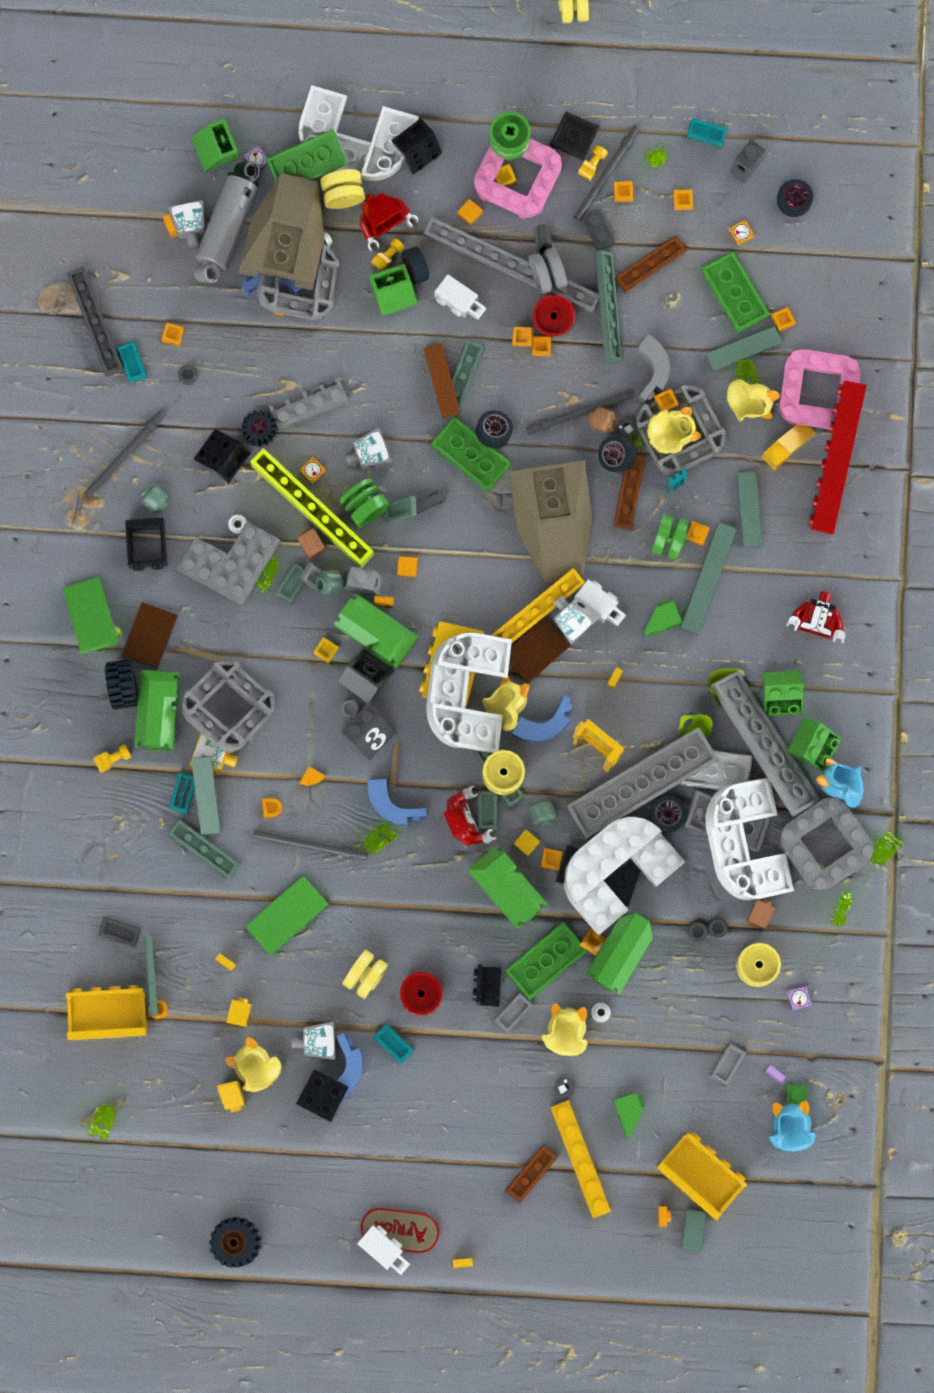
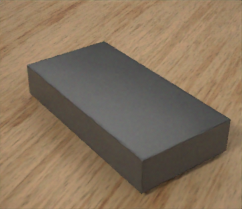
[98,917,141,948]

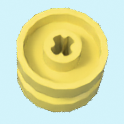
[558,0,589,24]
[320,169,365,209]
[482,750,525,795]
[736,943,781,987]
[342,950,388,1000]

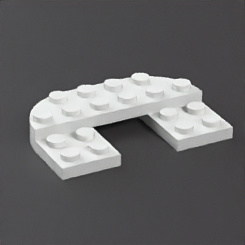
[299,85,419,181]
[426,633,512,753]
[705,778,794,900]
[564,817,685,935]

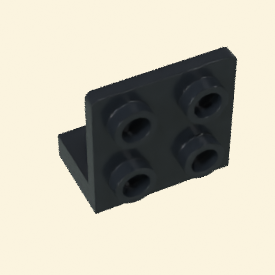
[391,118,442,175]
[194,429,251,483]
[472,964,501,1007]
[296,1070,348,1123]

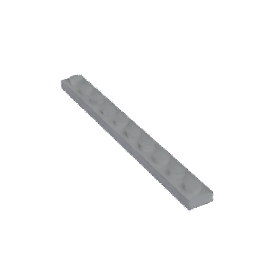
[423,217,599,314]

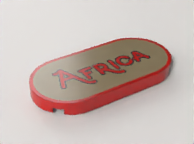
[361,1208,439,1253]

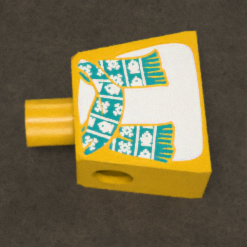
[190,733,238,772]

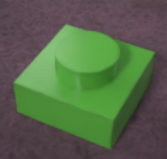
[786,1085,807,1105]

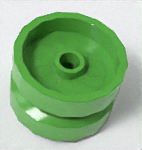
[490,112,531,160]
[651,513,689,561]

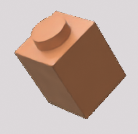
[297,528,326,561]
[746,899,775,930]

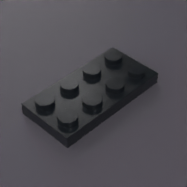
[555,845,641,907]

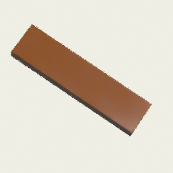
[615,236,687,294]
[424,343,461,419]
[613,455,646,531]

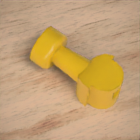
[578,145,608,182]
[371,238,405,272]
[93,744,131,773]

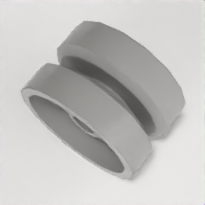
[528,247,567,295]

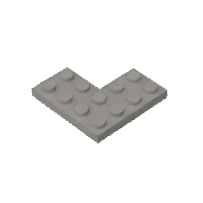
[177,522,281,606]

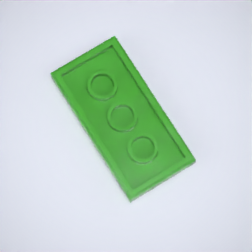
[266,129,348,182]
[700,251,771,334]
[430,416,512,493]
[63,577,118,655]
[245,875,329,956]
[504,921,588,1001]

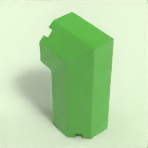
[334,593,419,670]
[134,670,180,752]
[467,845,547,930]
[585,913,653,996]

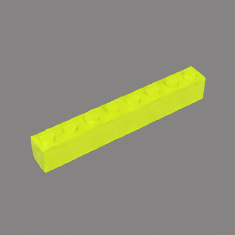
[250,448,374,569]

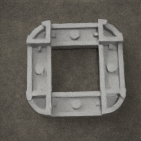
[257,244,339,320]
[636,385,726,475]
[181,661,275,753]
[779,797,874,891]

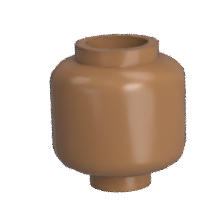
[588,407,617,434]

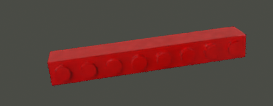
[808,380,867,535]

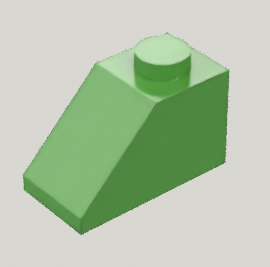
[644,600,682,638]
[613,1093,645,1138]

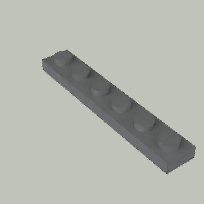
[66,267,124,377]

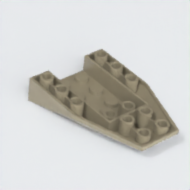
[239,173,324,290]
[509,460,593,584]

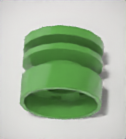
[339,478,390,528]

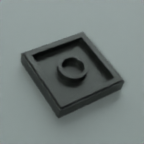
[550,111,599,161]

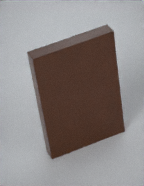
[122,602,178,669]
[509,618,570,684]

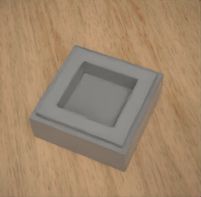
[299,562,322,589]

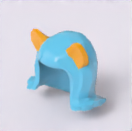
[816,758,864,808]
[769,1101,816,1152]

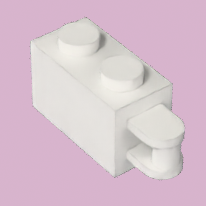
[435,274,486,320]
[574,579,626,627]
[357,1225,410,1275]

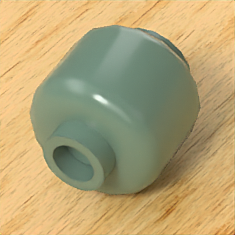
[139,484,168,513]
[316,569,345,595]
[529,798,556,828]

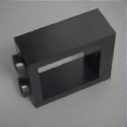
[125,517,168,571]

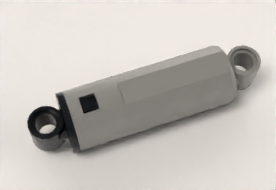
[194,161,260,283]

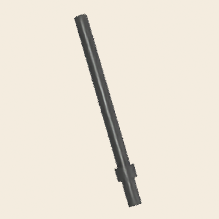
[574,126,640,221]
[526,391,634,435]
[84,410,166,498]
[253,830,368,860]

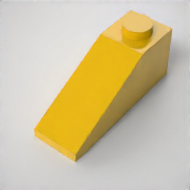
[762,424,816,471]
[217,1081,246,1113]

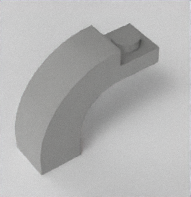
[636,334,670,404]

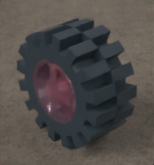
[242,410,277,447]

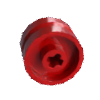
[533,295,576,336]
[400,972,442,1016]

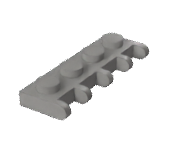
[268,377,348,431]

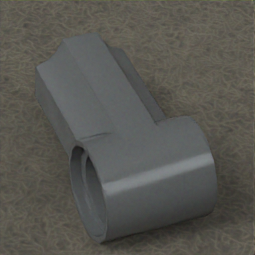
[534,224,552,259]

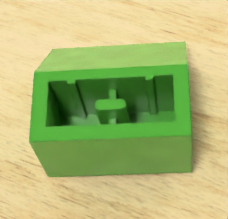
[191,118,240,172]
[369,264,417,316]
[762,670,804,717]
[787,717,842,772]

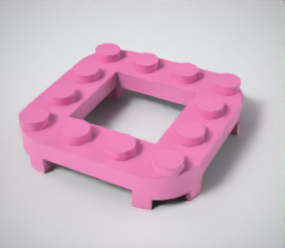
[474,135,562,219]
[778,349,860,429]

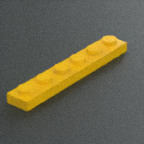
[490,568,585,643]
[550,1100,611,1218]

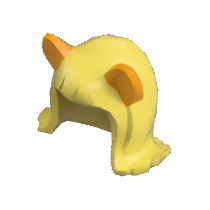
[727,379,780,422]
[647,407,701,454]
[482,676,529,731]
[542,1003,588,1056]
[225,1037,282,1092]

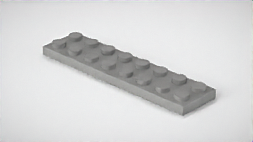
[710,671,821,817]
[566,727,719,840]

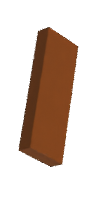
[505,1145,558,1203]

